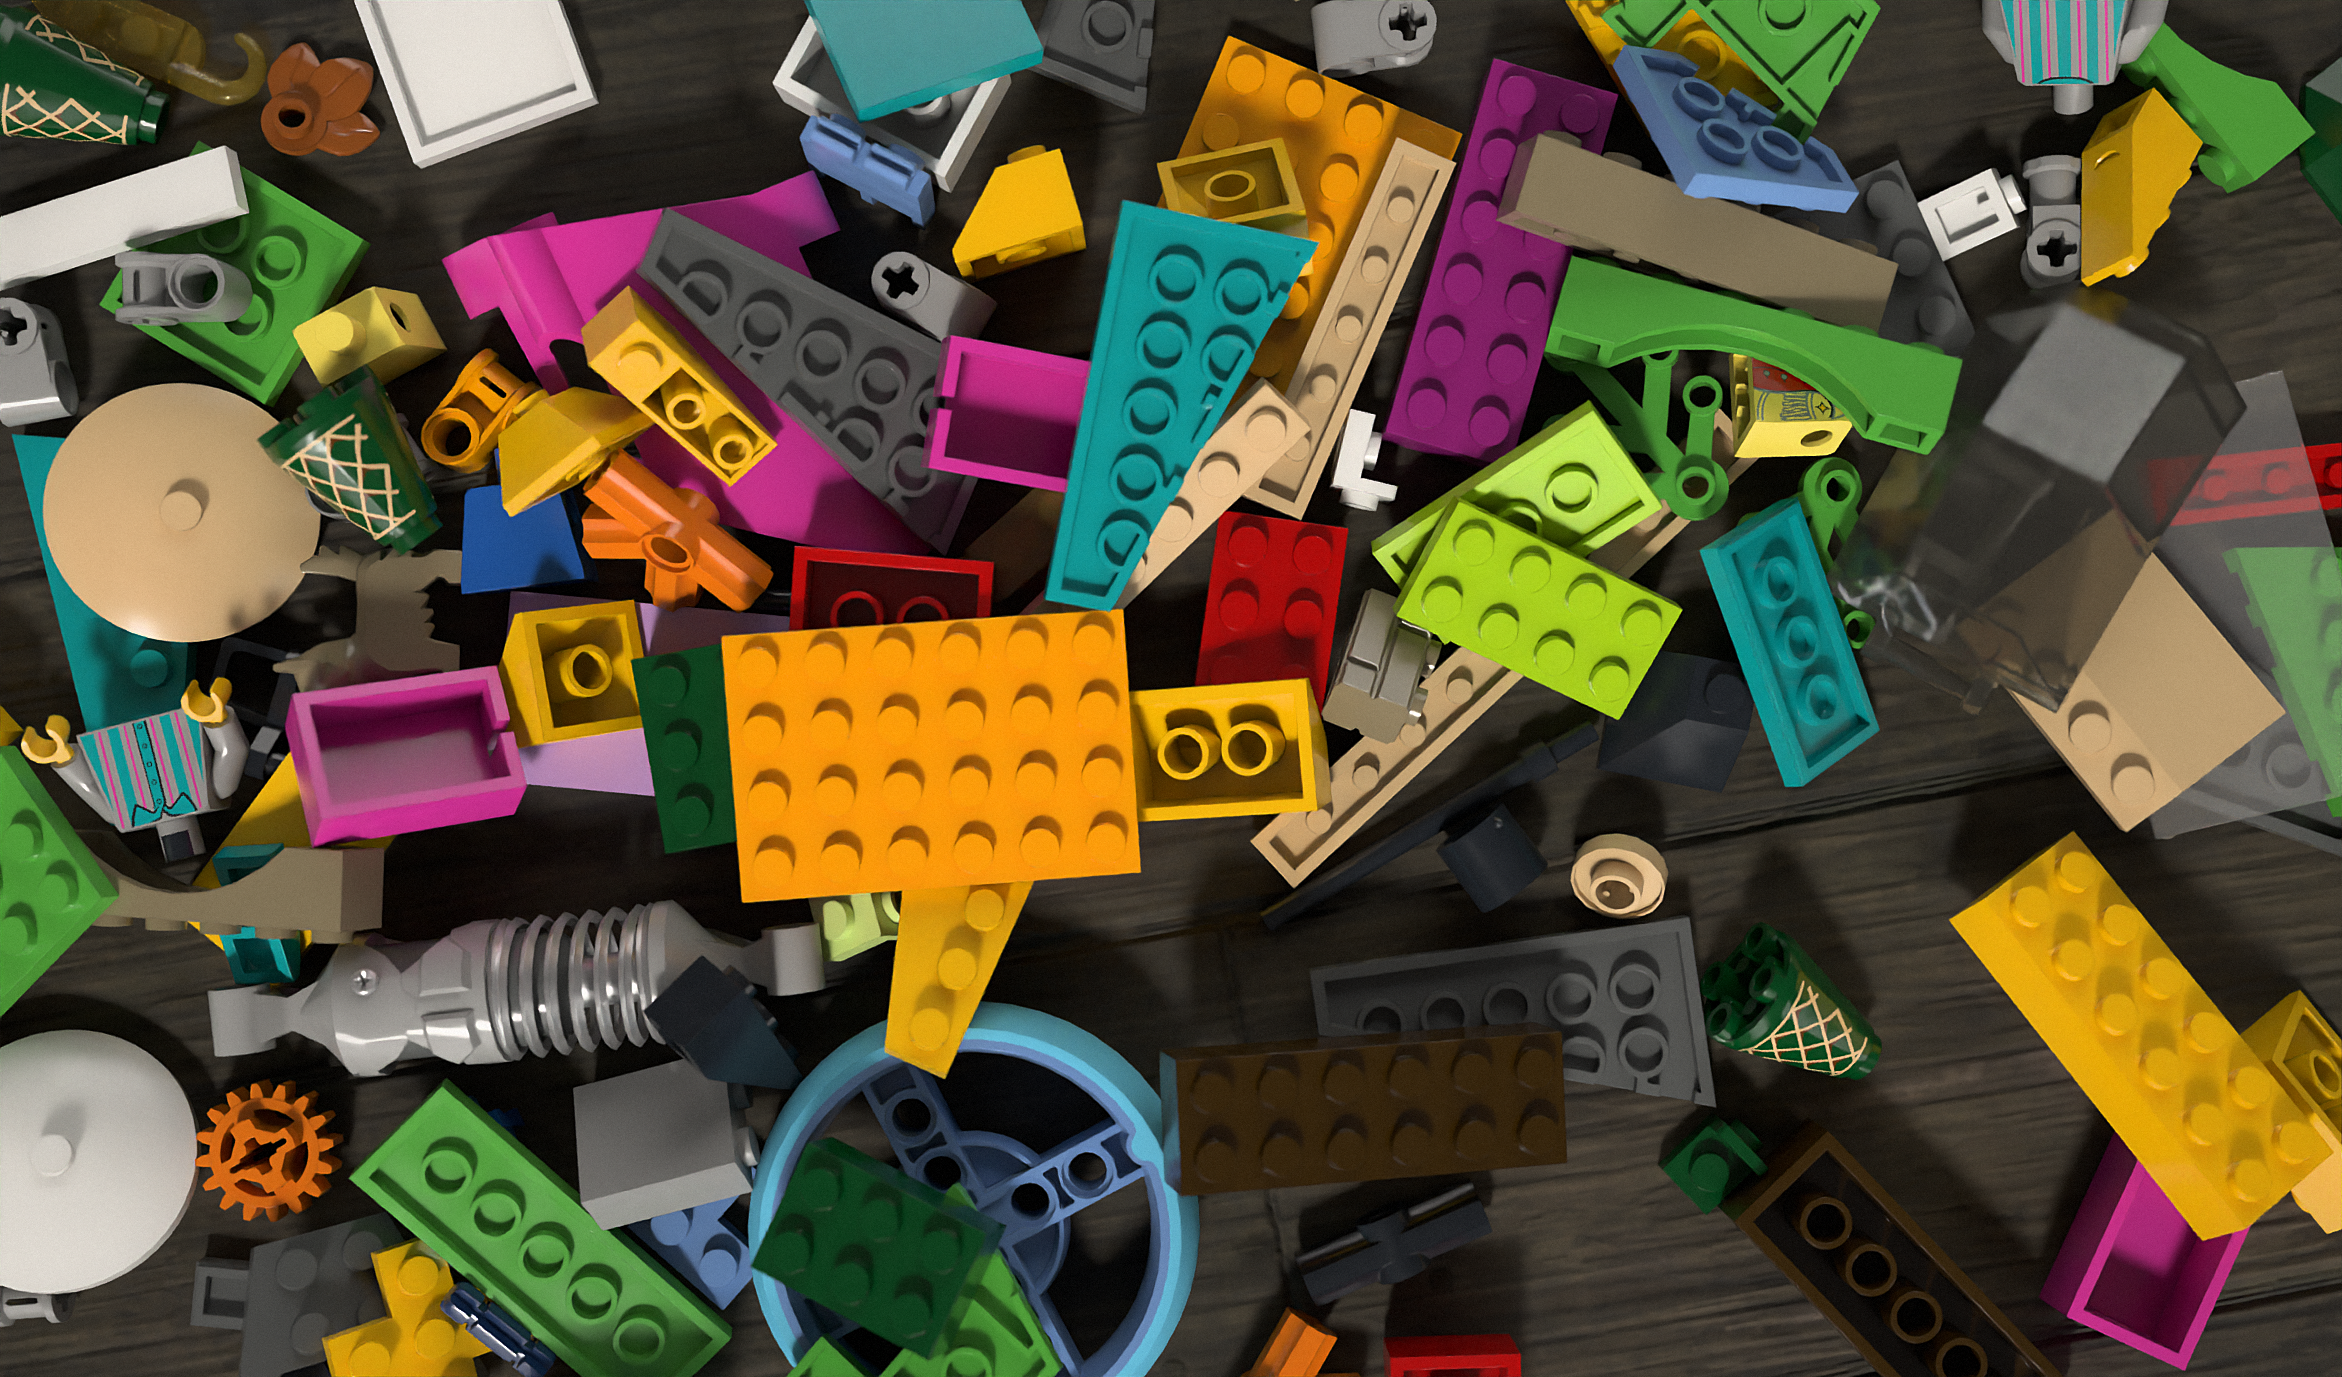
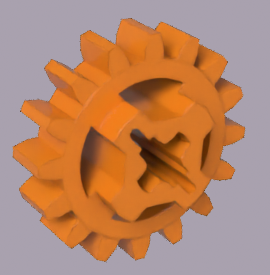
[195,1079,344,1222]

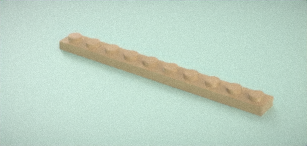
[1250,409,1760,888]

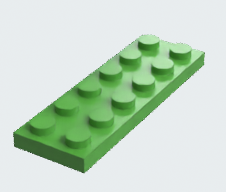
[349,1078,732,1377]

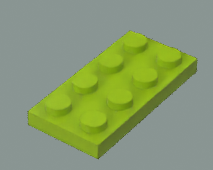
[1371,400,1663,645]
[1392,495,1683,720]

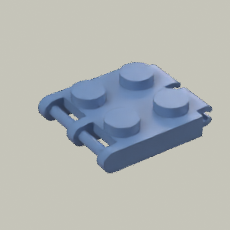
[800,113,936,231]

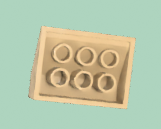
[1956,508,2286,832]

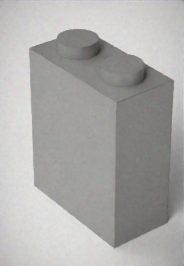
[573,1059,760,1231]

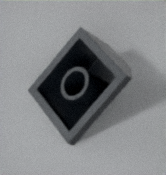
[1595,650,1754,793]

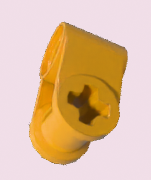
[421,348,542,473]

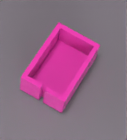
[920,335,1089,493]
[285,665,527,848]
[2039,1131,2252,1371]

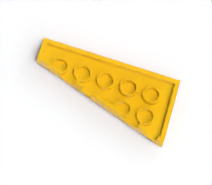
[884,881,1035,1079]

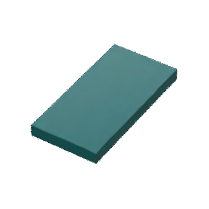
[1699,497,1880,787]

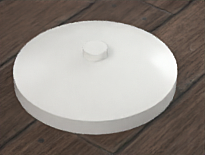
[0,1030,201,1294]

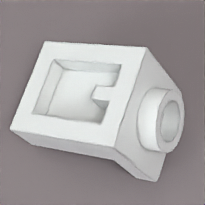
[1917,168,2027,261]
[1327,409,1397,511]

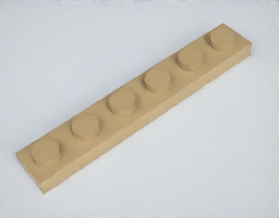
[1241,137,1456,521]
[1019,376,1311,615]

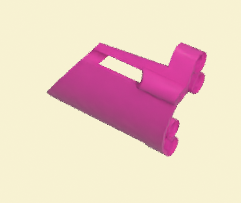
[442,170,930,556]

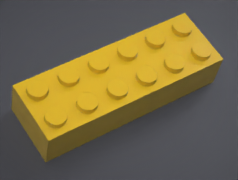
[1949,831,2334,1241]

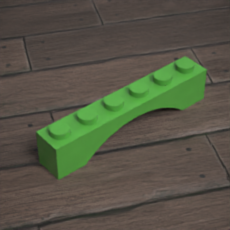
[2121,22,2316,193]
[1545,256,1963,455]

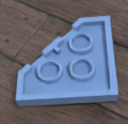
[1613,45,1859,213]

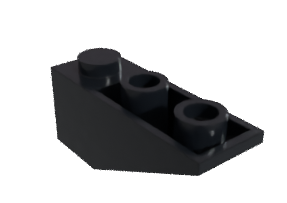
[642,955,804,1090]

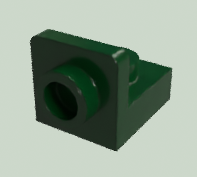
[1658,1113,1769,1215]

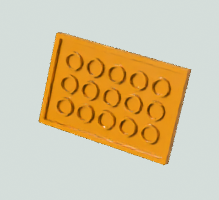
[1156,35,1463,412]
[721,608,1141,903]

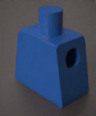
[461,448,599,596]

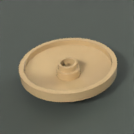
[43,383,321,642]

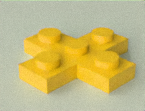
[322,1237,534,1377]

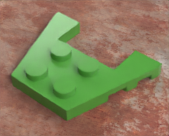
[1600,0,1881,144]
[787,1182,1064,1377]

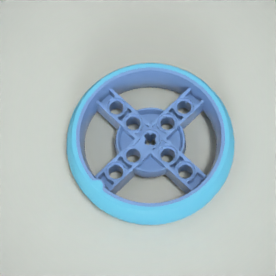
[748,1001,1200,1377]

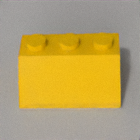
[1129,678,1332,822]
[2240,990,2342,1234]

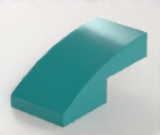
[212,843,301,985]

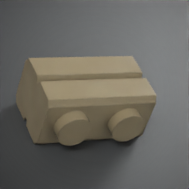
[1321,588,1442,744]

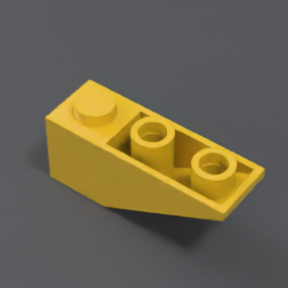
[2081,87,2203,287]
[580,285,778,487]

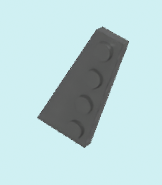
[1026,0,1155,115]

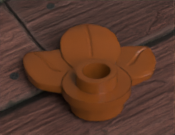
[260,42,381,156]

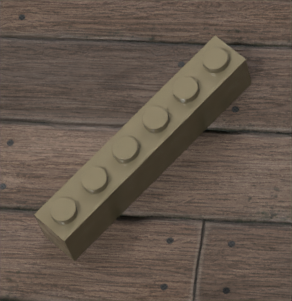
[1496,130,1899,333]

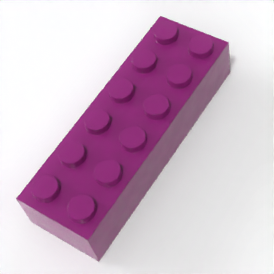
[1381,58,1618,470]

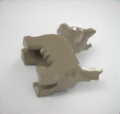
[273,545,462,693]

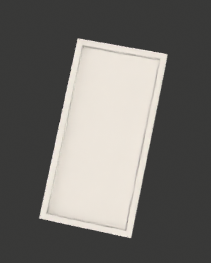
[354,0,599,168]

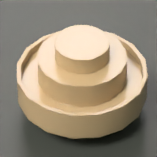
[1570,833,1668,919]

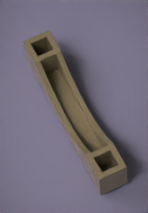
[74,829,384,943]

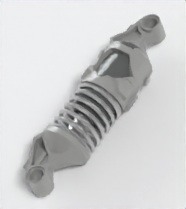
[208,899,826,1077]

